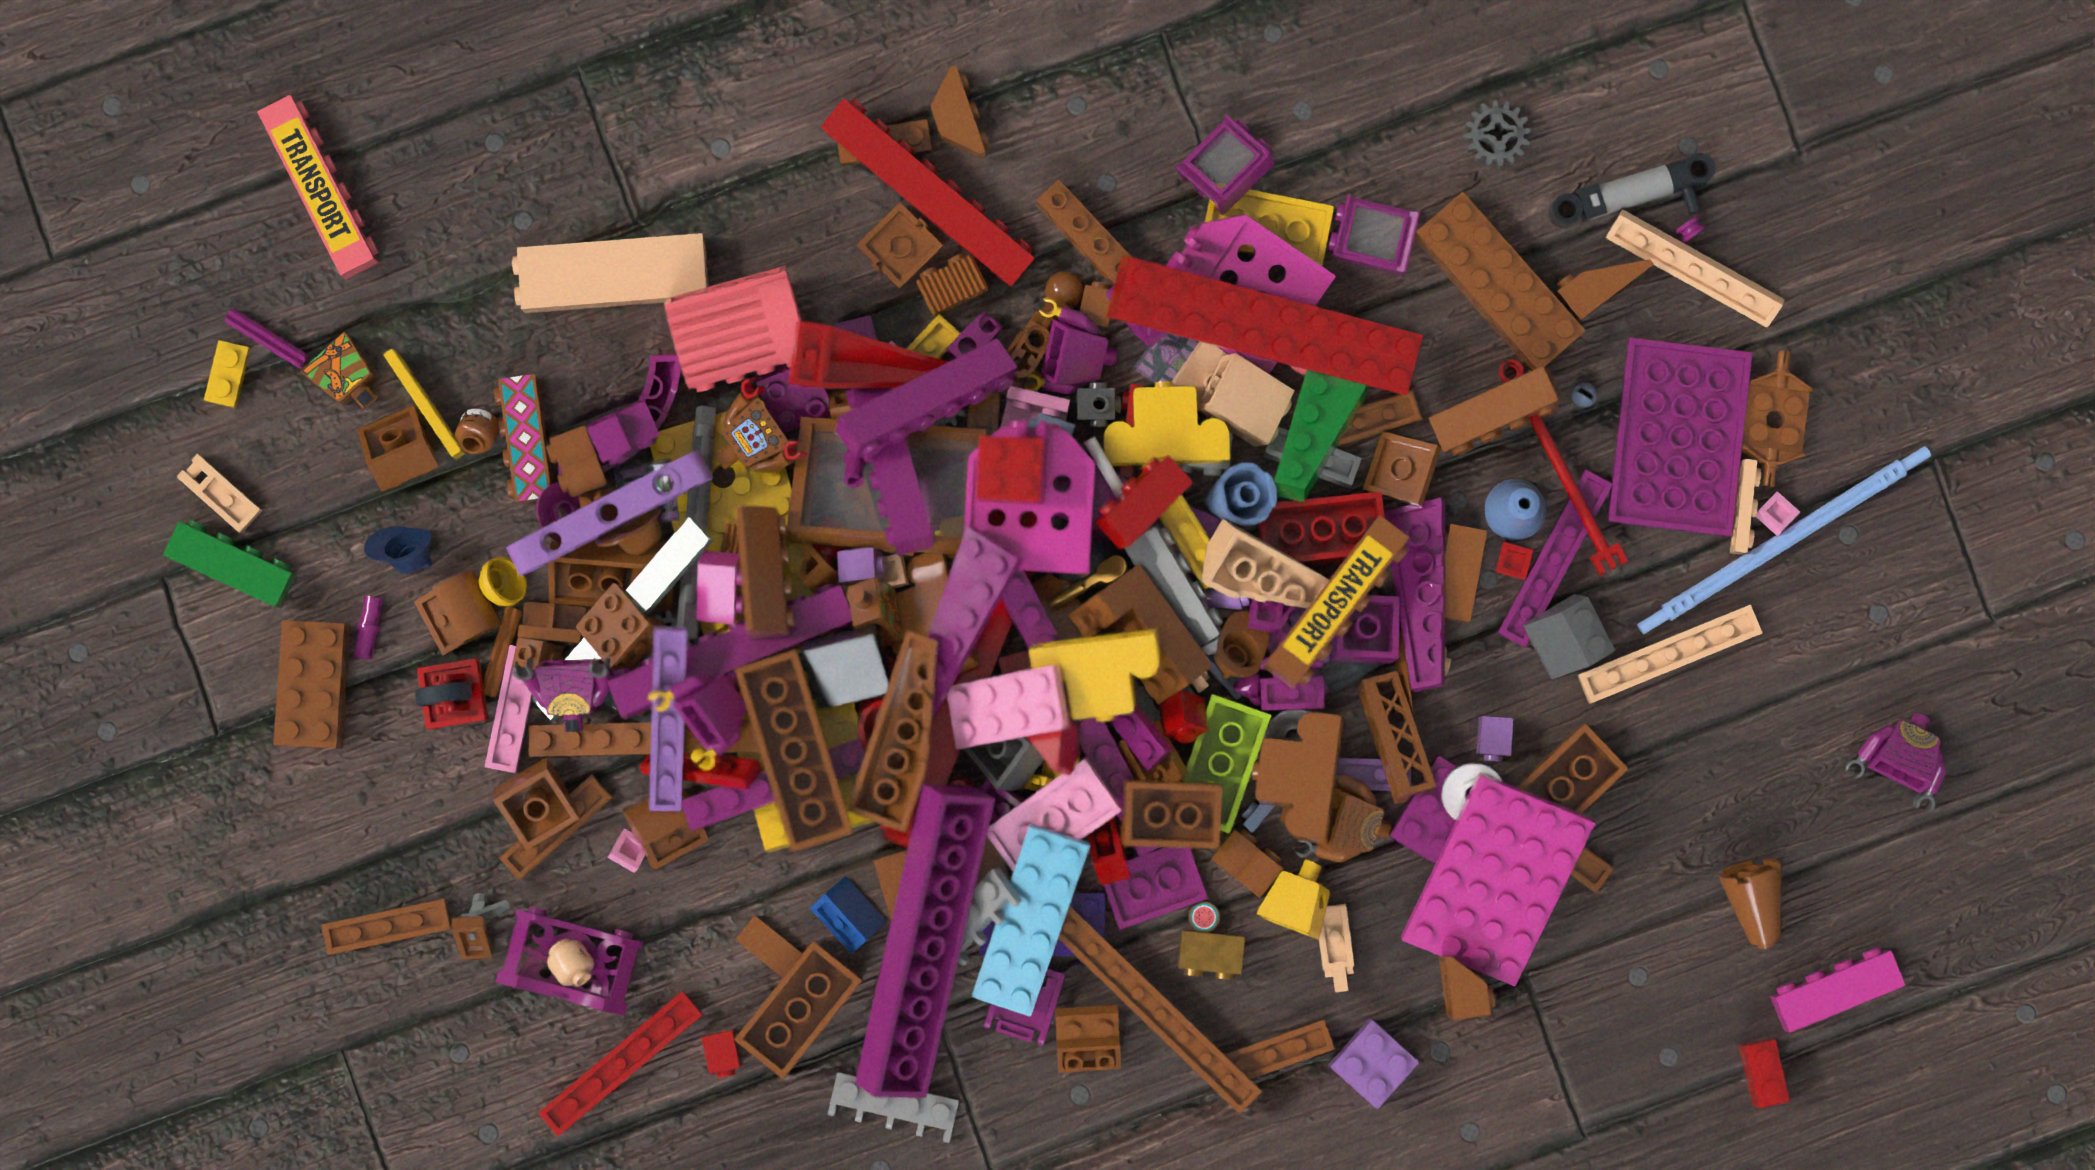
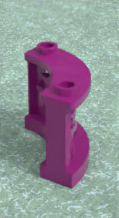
[495,906,643,1016]

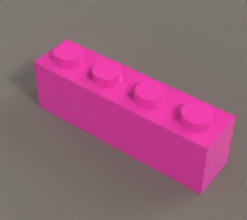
[1770,947,1906,1032]

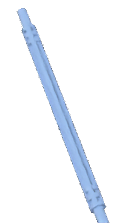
[1637,446,1931,635]

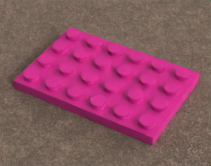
[1401,772,1595,986]

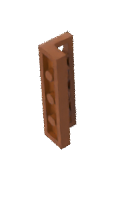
[1357,671,1436,804]

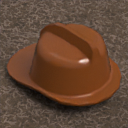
[596,506,662,555]
[1214,611,1269,679]

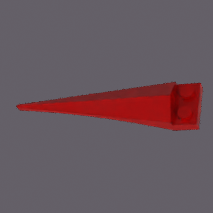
[788,321,1023,389]

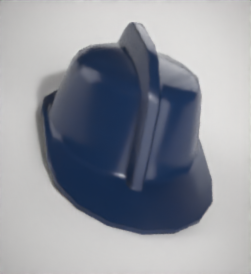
[364,526,432,574]

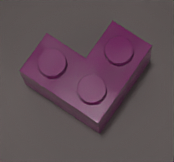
[587,399,660,465]

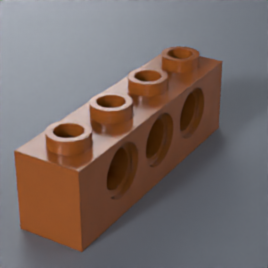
[1036,179,1131,287]

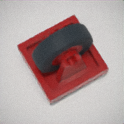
[415,658,489,730]

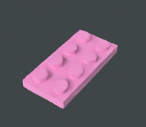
[947,665,1069,749]
[987,758,1123,871]

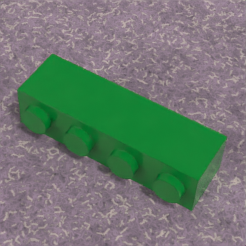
[163,520,297,609]

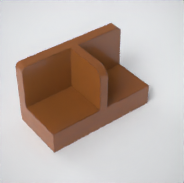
[518,602,587,644]

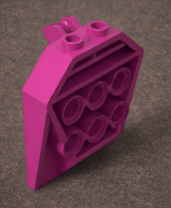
[1166,214,1336,374]
[964,419,1096,574]

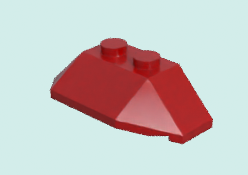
[1027,707,1081,776]

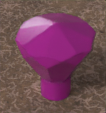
[1233,672,1261,707]

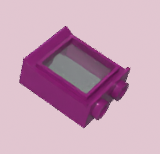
[1175,115,1275,216]
[1328,195,1420,277]

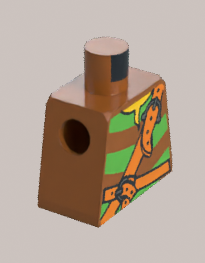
[300,332,377,410]
[847,578,904,647]

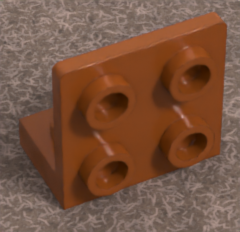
[576,583,667,671]

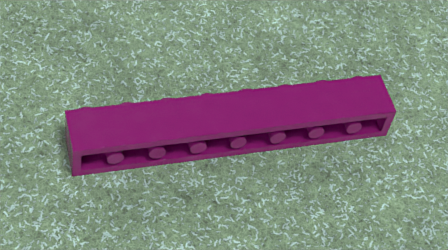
[834,315,934,556]
[607,584,853,720]

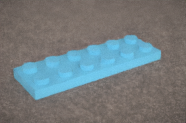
[971,823,1090,1017]

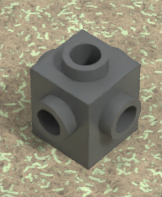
[1076,383,1121,427]

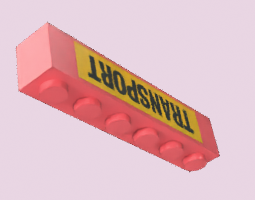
[257,95,379,280]

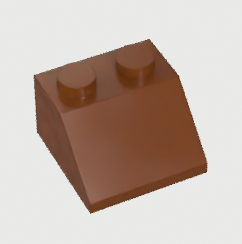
[357,405,439,492]
[493,757,580,850]
[1438,955,1495,1020]

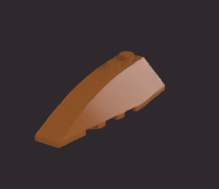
[847,630,938,832]

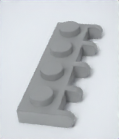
[958,868,1022,966]
[828,1072,959,1143]

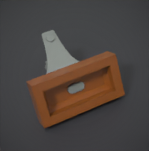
[452,893,510,960]

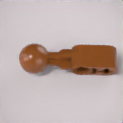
[1007,271,1084,381]

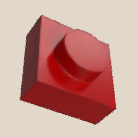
[1494,542,1533,580]

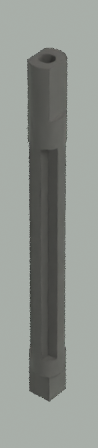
[677,406,716,640]

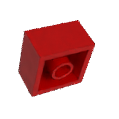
[976,436,1047,504]

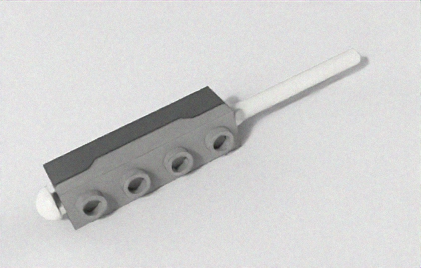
[1084,437,1223,654]

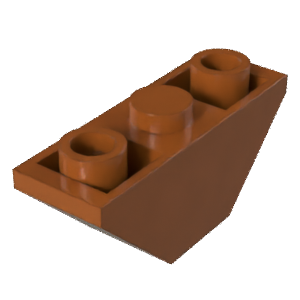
[931,65,990,159]

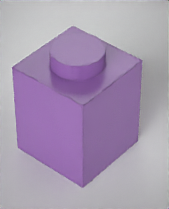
[837,547,887,587]
[1476,716,1513,762]

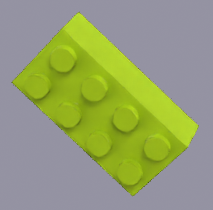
[1181,694,1271,833]

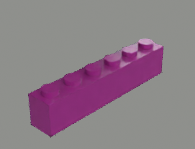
[836,338,1017,460]

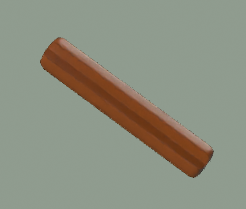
[483,606,522,697]

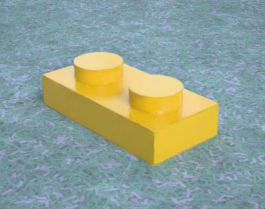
[204,340,251,408]

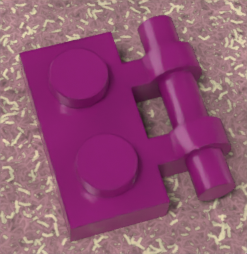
[1260,657,1324,710]

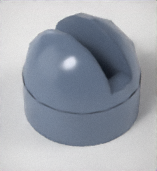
[1571,382,1597,408]

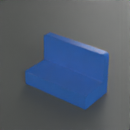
[810,877,886,954]

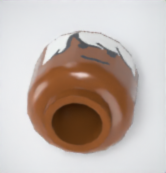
[455,408,499,454]

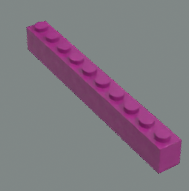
[1000,570,1158,857]

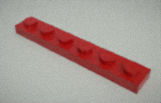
[538,991,703,1137]

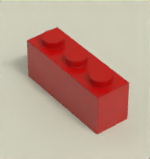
[1094,455,1193,549]

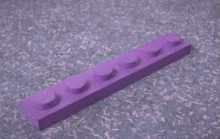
[649,627,687,811]

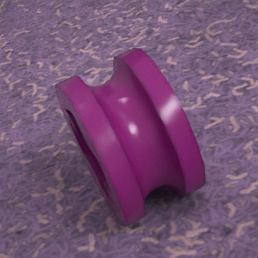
[1675,215,1707,243]

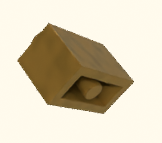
[1178,930,1245,980]

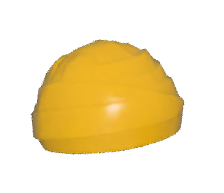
[478,557,527,606]

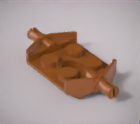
[1741,351,1813,487]

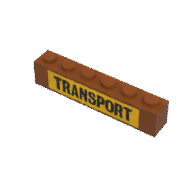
[1264,515,1410,690]

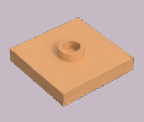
[1171,342,1227,419]

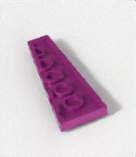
[1384,497,1445,692]
[927,526,1023,720]

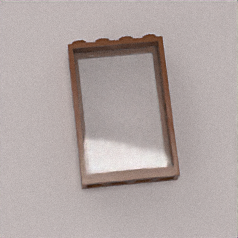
[787,417,987,555]

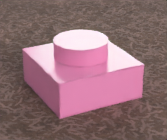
[1756,492,1800,536]
[607,828,645,873]

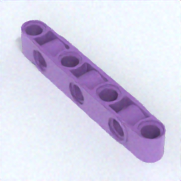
[506,450,713,576]

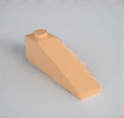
[1202,519,1330,608]

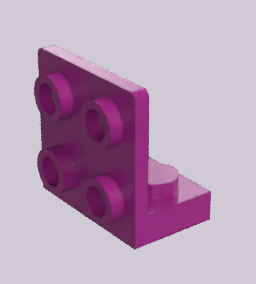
[753,363,831,433]

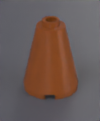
[1719,859,1782,949]

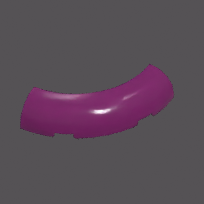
[559,354,681,475]

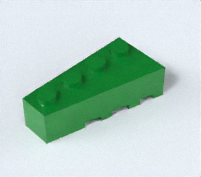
[1274,370,1367,503]

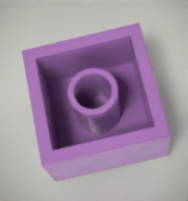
[1328,1019,1419,1109]

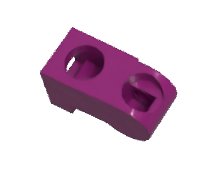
[946,311,1003,360]

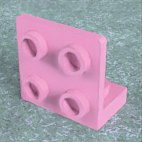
[1000,386,1070,428]

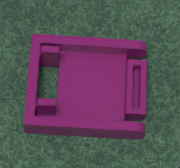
[984,968,1065,1046]

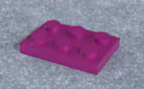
[1104,847,1208,930]

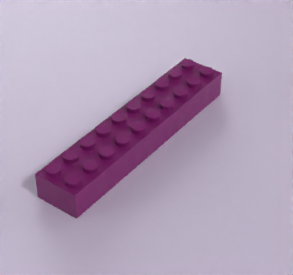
[855,784,995,1098]

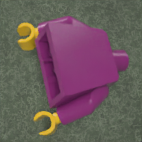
[1024,297,1117,394]
[648,673,747,770]

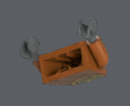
[1295,773,1391,863]

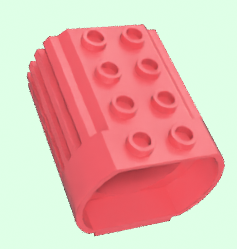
[664,265,802,392]

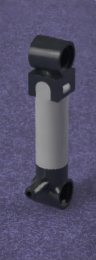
[1548,153,1716,228]

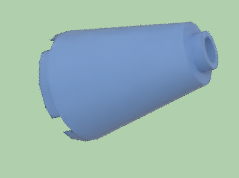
[1204,463,1277,526]
[1485,479,1546,540]

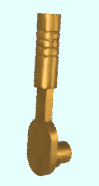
[1048,556,1128,610]

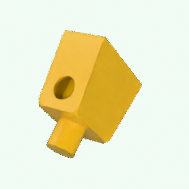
[1256,860,1330,940]

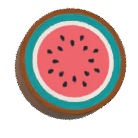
[1188,901,1220,933]

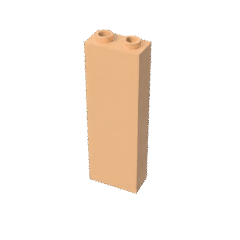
[512,233,708,313]

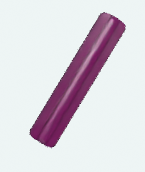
[224,308,309,368]

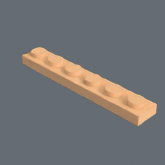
[1606,209,1785,328]
[1577,605,1762,704]

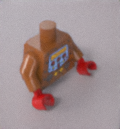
[714,377,807,473]

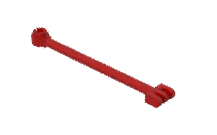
[1498,359,1628,576]

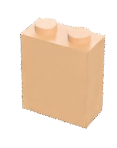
[1197,353,1295,447]

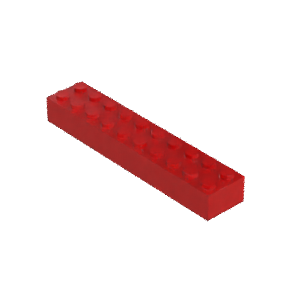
[1106,256,1423,395]

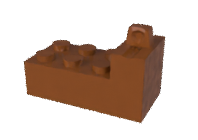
[1068,564,1213,704]

